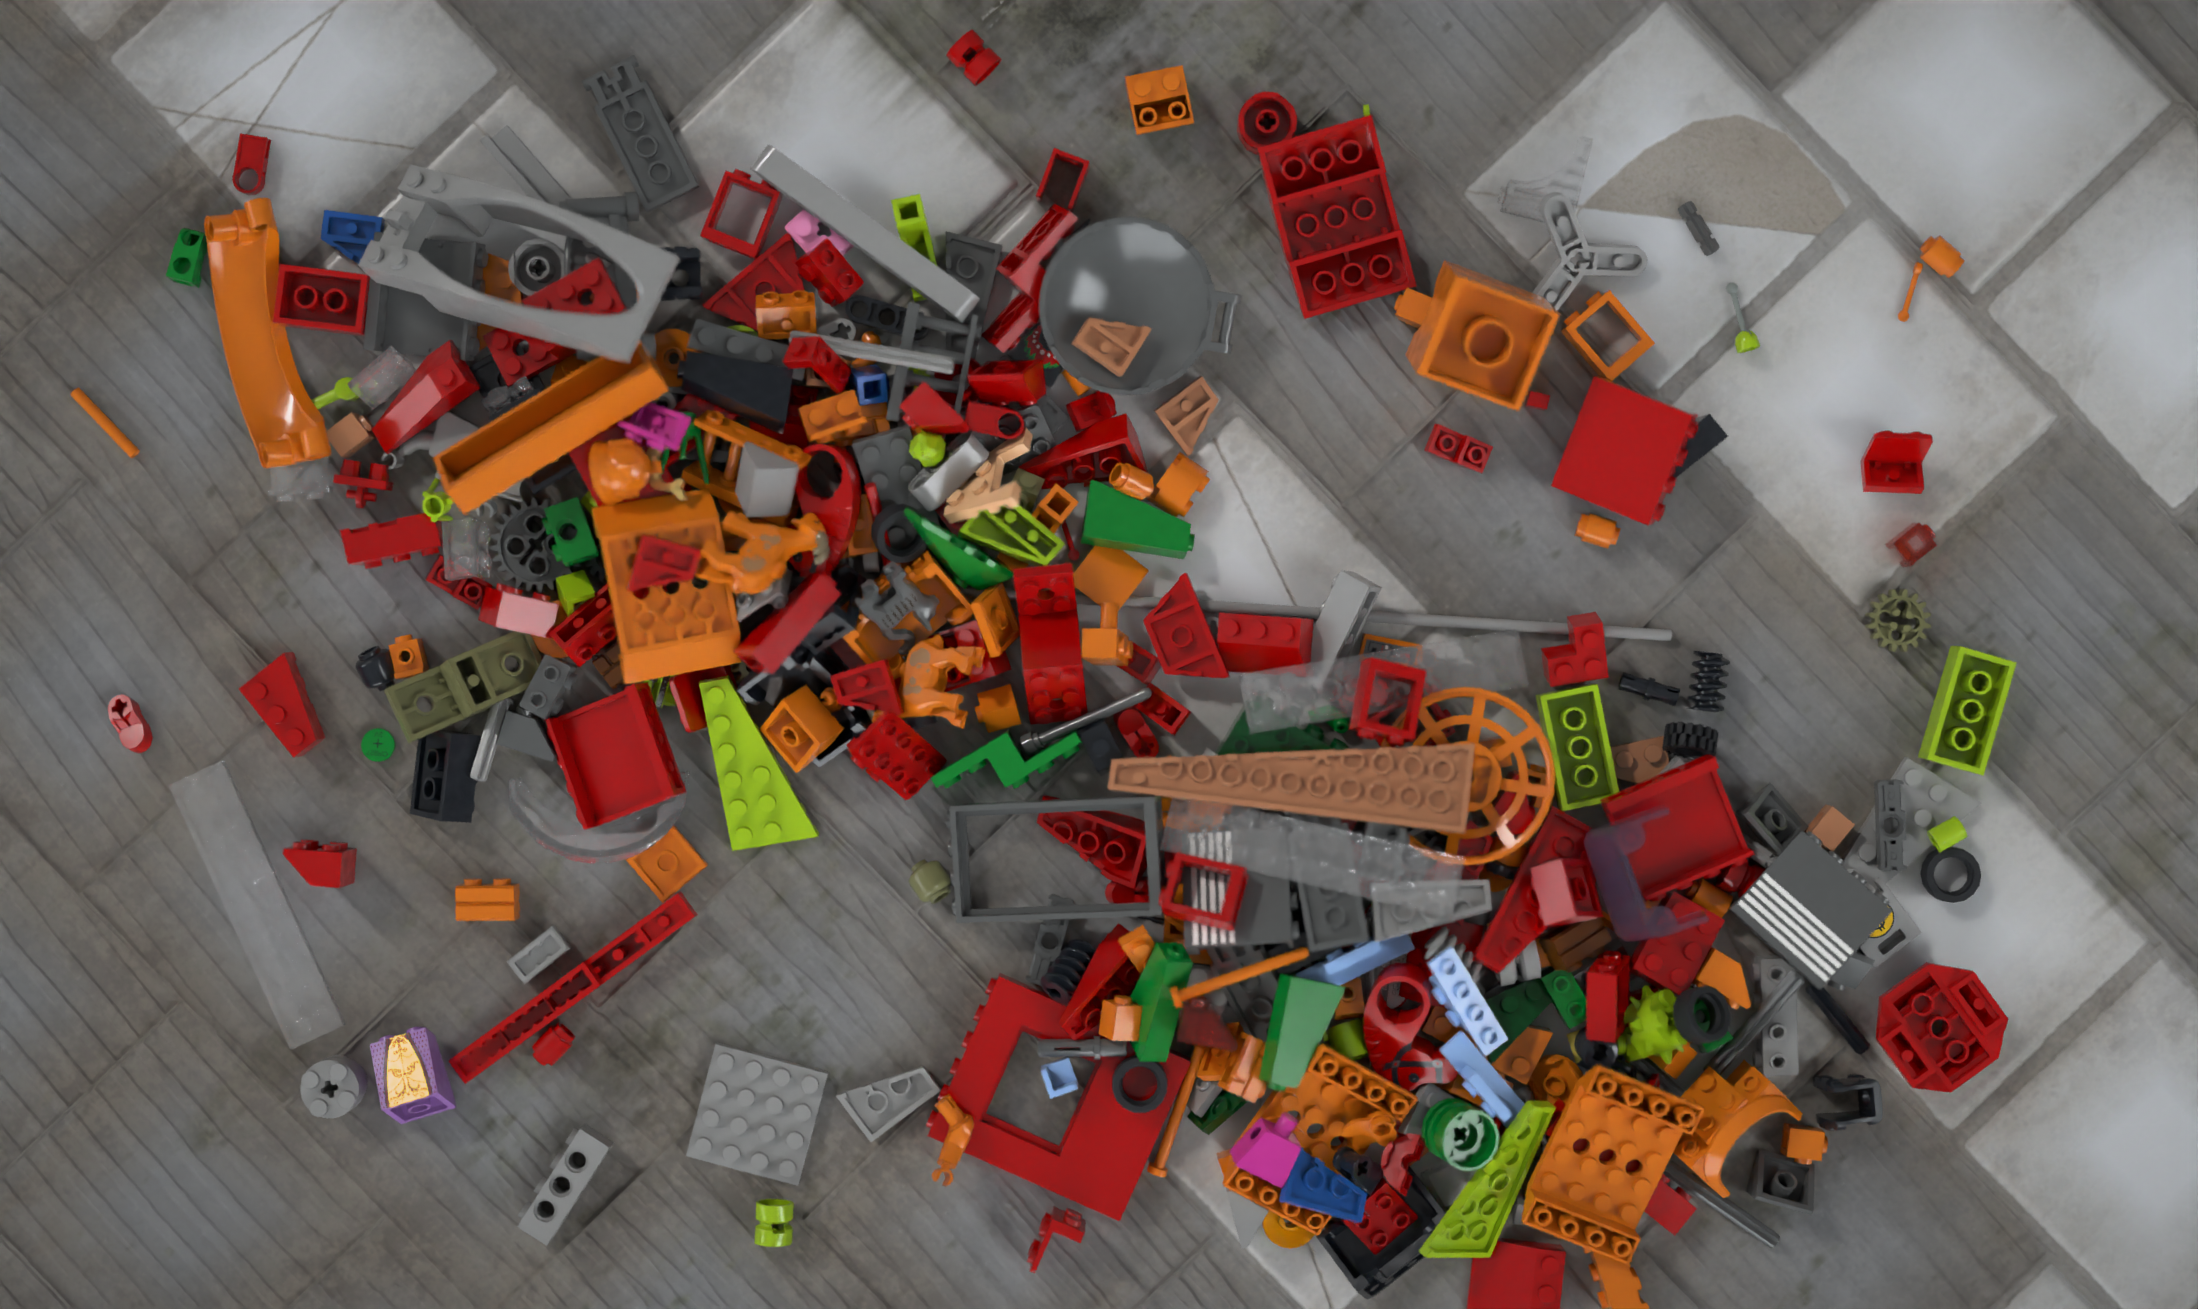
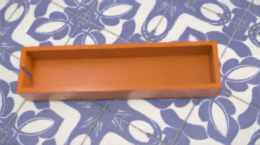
[433,339,669,514]

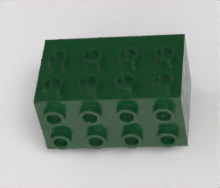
[1215,692,1349,756]

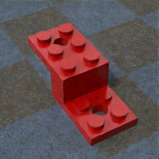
[981,204,1078,353]
[483,257,628,389]

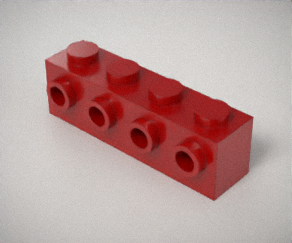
[549,583,668,668]

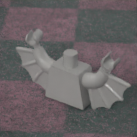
[381,411,525,517]

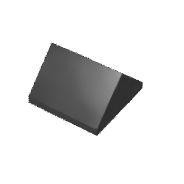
[1736,783,1808,857]
[1746,1149,1815,1215]

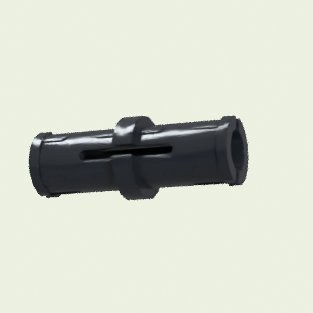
[1618,672,1680,706]

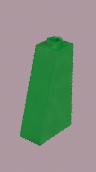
[1080,480,1195,559]
[1129,942,1193,1062]
[1259,974,1345,1091]

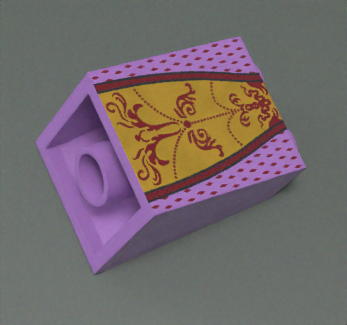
[370,1027,456,1124]

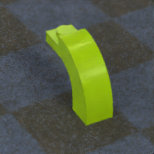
[891,194,937,302]

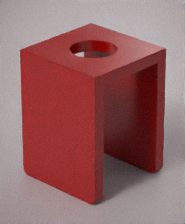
[1036,148,1090,213]

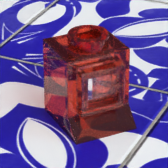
[1885,522,1937,567]

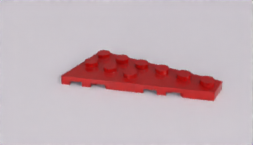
[1472,806,1623,973]

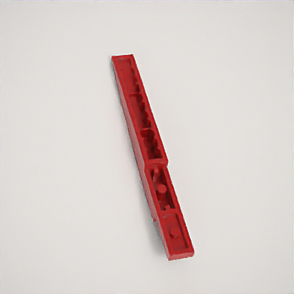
[448,891,698,1084]

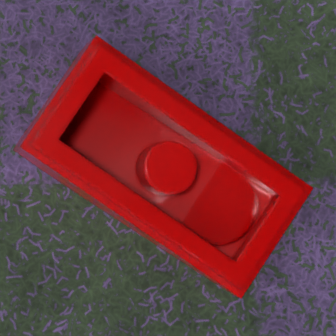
[1117,642,1161,685]

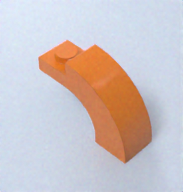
[996,484,1079,572]

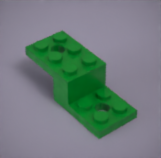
[931,730,1082,789]

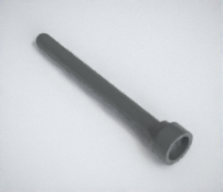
[1020,688,1152,758]

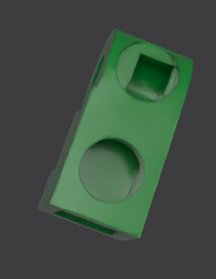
[166,228,208,288]

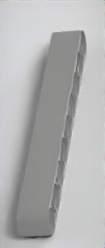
[750,144,980,323]

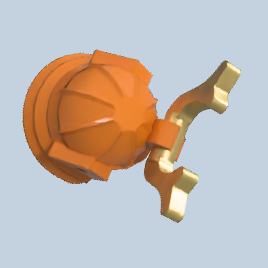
[589,439,687,506]

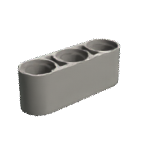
[908,431,989,511]

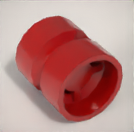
[946,29,1002,86]
[1716,861,1766,898]

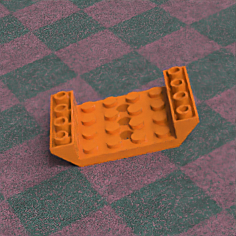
[591,488,741,684]
[1222,1044,1418,1236]
[1521,1064,1705,1264]

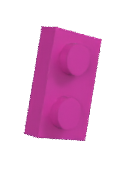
[617,402,691,452]

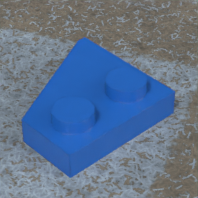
[321,210,385,264]

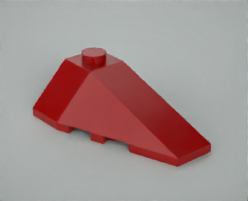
[372,339,481,454]
[1018,413,1148,489]
[1036,795,1147,889]
[1058,923,1141,1041]

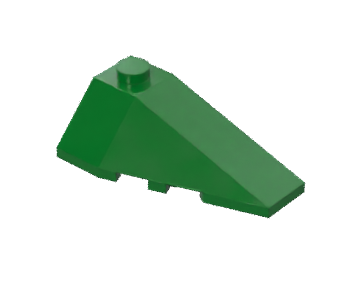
[904,508,1013,591]

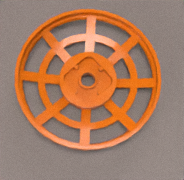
[1381,687,1555,865]

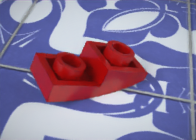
[1424,424,1493,474]
[425,553,493,610]

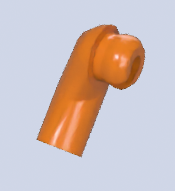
[820,687,842,713]

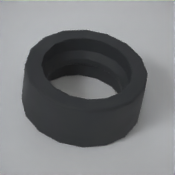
[871,504,928,563]
[1920,847,1981,903]
[1673,985,1731,1045]
[1112,1055,1168,1113]

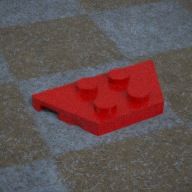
[703,232,805,331]
[1143,573,1230,679]

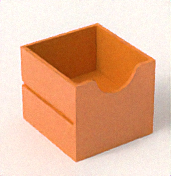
[1405,260,1560,411]

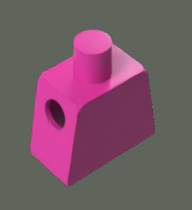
[1230,1112,1301,1188]

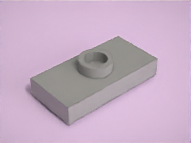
[507,925,572,984]
[1186,1077,1223,1118]

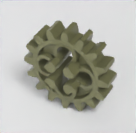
[1865,589,1931,652]

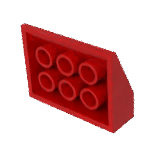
[1466,1238,1566,1309]

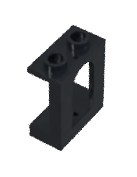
[800,563,867,655]

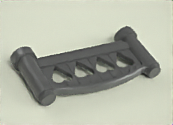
[559,192,656,362]

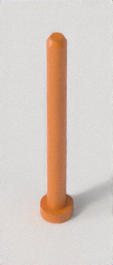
[1169,947,1309,1008]
[1147,1042,1206,1178]

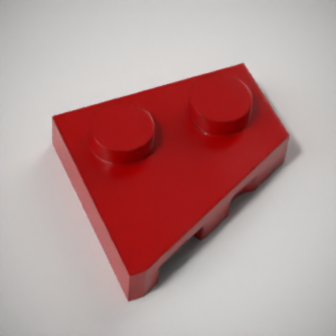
[830,658,904,715]

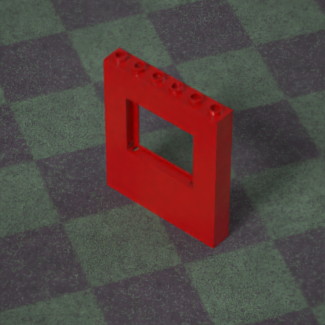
[925,973,1191,1222]

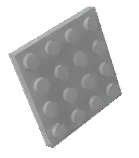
[686,1042,829,1186]

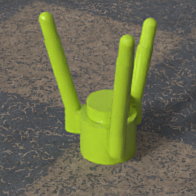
[422,477,454,522]

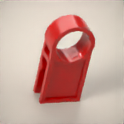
[232,133,271,195]
[964,400,1024,439]

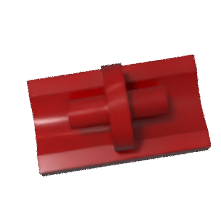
[333,459,394,509]

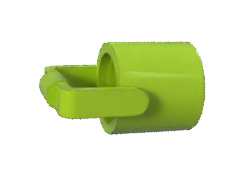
[1322,1017,1369,1061]

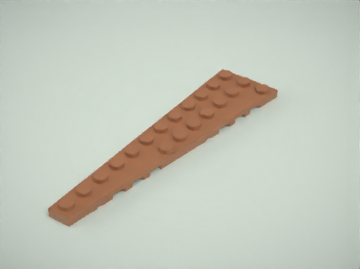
[1108,744,1475,834]

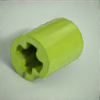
[1927,816,1968,853]

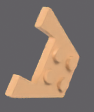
[944,427,1033,523]

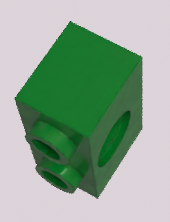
[542,497,600,568]
[1540,966,1587,1029]

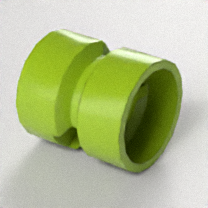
[754,1199,794,1247]

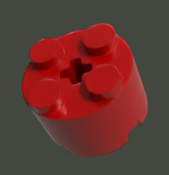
[1237,92,1297,155]

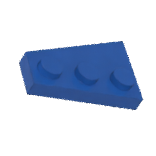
[1279,1147,1367,1223]

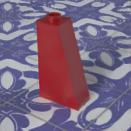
[733,573,841,674]

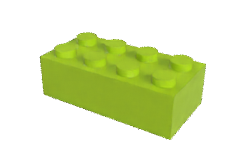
[1918,646,2017,776]
[1535,683,1619,811]

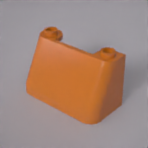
[841,549,973,680]

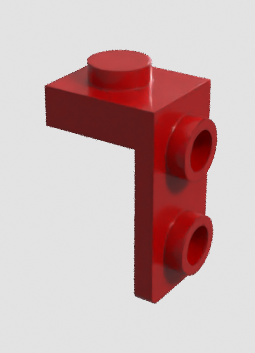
[783,336,851,394]

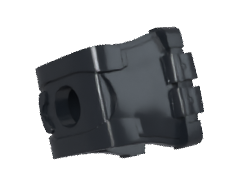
[661,246,703,301]
[1813,1074,1883,1131]

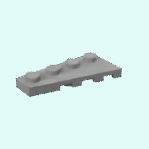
[1370,880,1492,943]

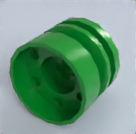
[1421,1098,1499,1171]

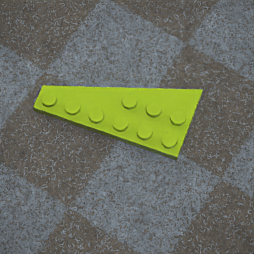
[699,676,819,851]
[1419,1101,1556,1258]

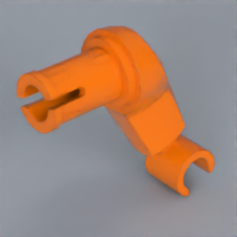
[932,1094,974,1186]

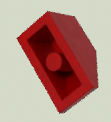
[899,381,971,434]

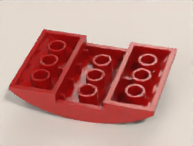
[1257,115,1417,319]

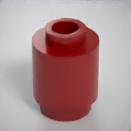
[532,1022,575,1066]

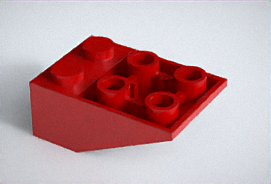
[925,620,1012,692]

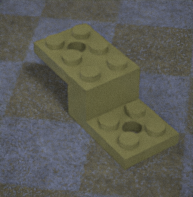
[384,631,542,743]

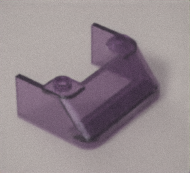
[1584,804,1709,942]

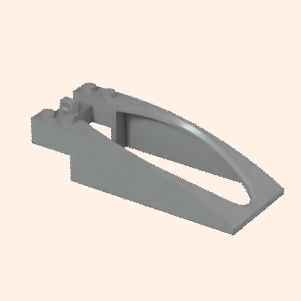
[358,165,679,363]

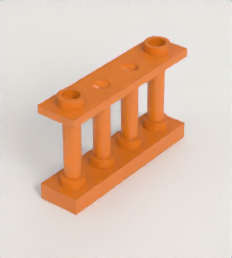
[681,410,812,527]

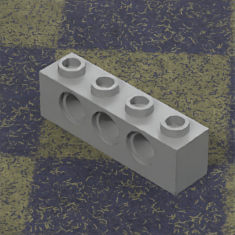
[517,1124,614,1246]

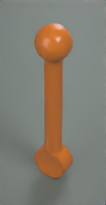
[1898,262,1923,322]

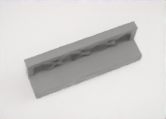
[480,125,571,207]

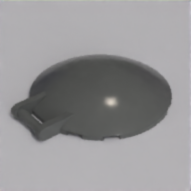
[1039,216,1242,395]

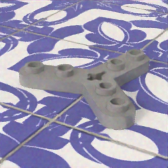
[1532,192,1648,311]

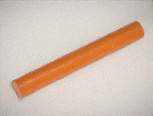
[70,387,140,458]

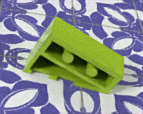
[958,505,1065,567]

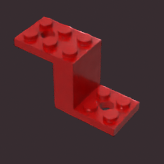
[1013,563,1088,725]

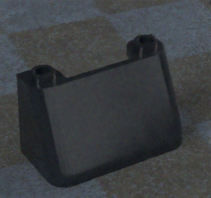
[737,643,872,768]
[1316,1166,1447,1299]

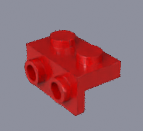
[794,238,864,307]

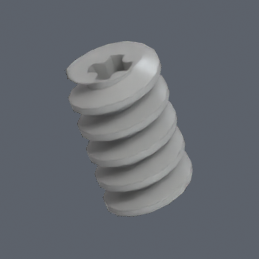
[1423,927,1487,983]

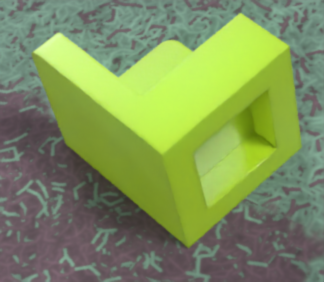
[556,570,595,617]

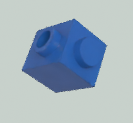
[849,365,889,406]

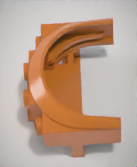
[1673,1060,1803,1198]

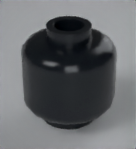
[355,646,395,691]

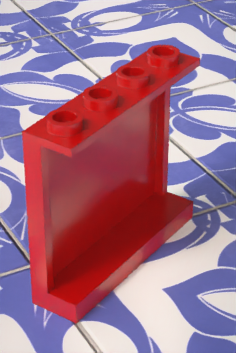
[1551,375,1699,526]
[545,682,686,830]
[1600,754,1754,902]

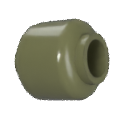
[909,859,951,904]

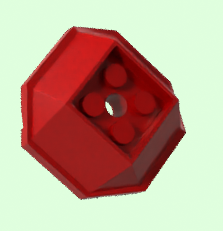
[1876,962,2008,1093]

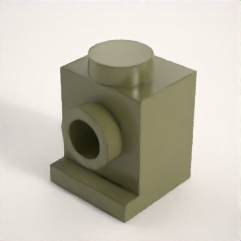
[1011,468,1045,514]

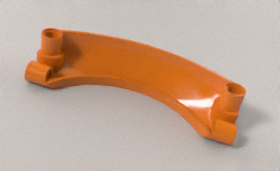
[204,198,332,469]

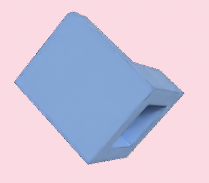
[1041,1057,1078,1099]

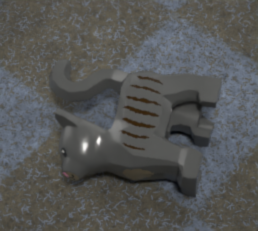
[855,560,940,655]

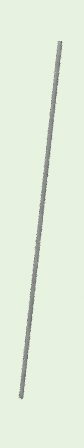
[790,574,1672,641]

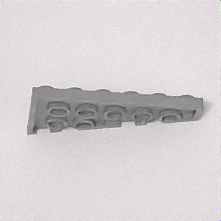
[1842,757,1981,891]

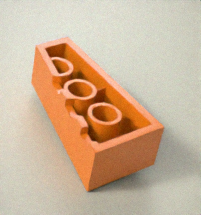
[1420,1005,1553,1085]
[1582,1247,1649,1309]

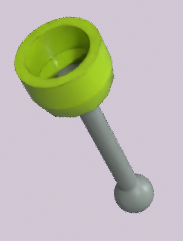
[1726,283,1760,353]

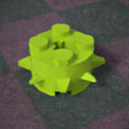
[1624,986,1688,1064]

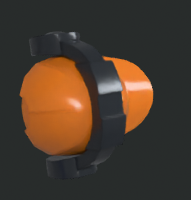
[1479,836,1528,892]

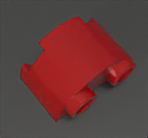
[1381,1133,1425,1197]

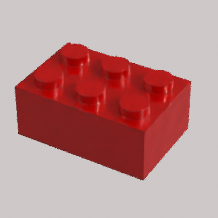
[273,264,370,336]
[1630,891,1725,997]

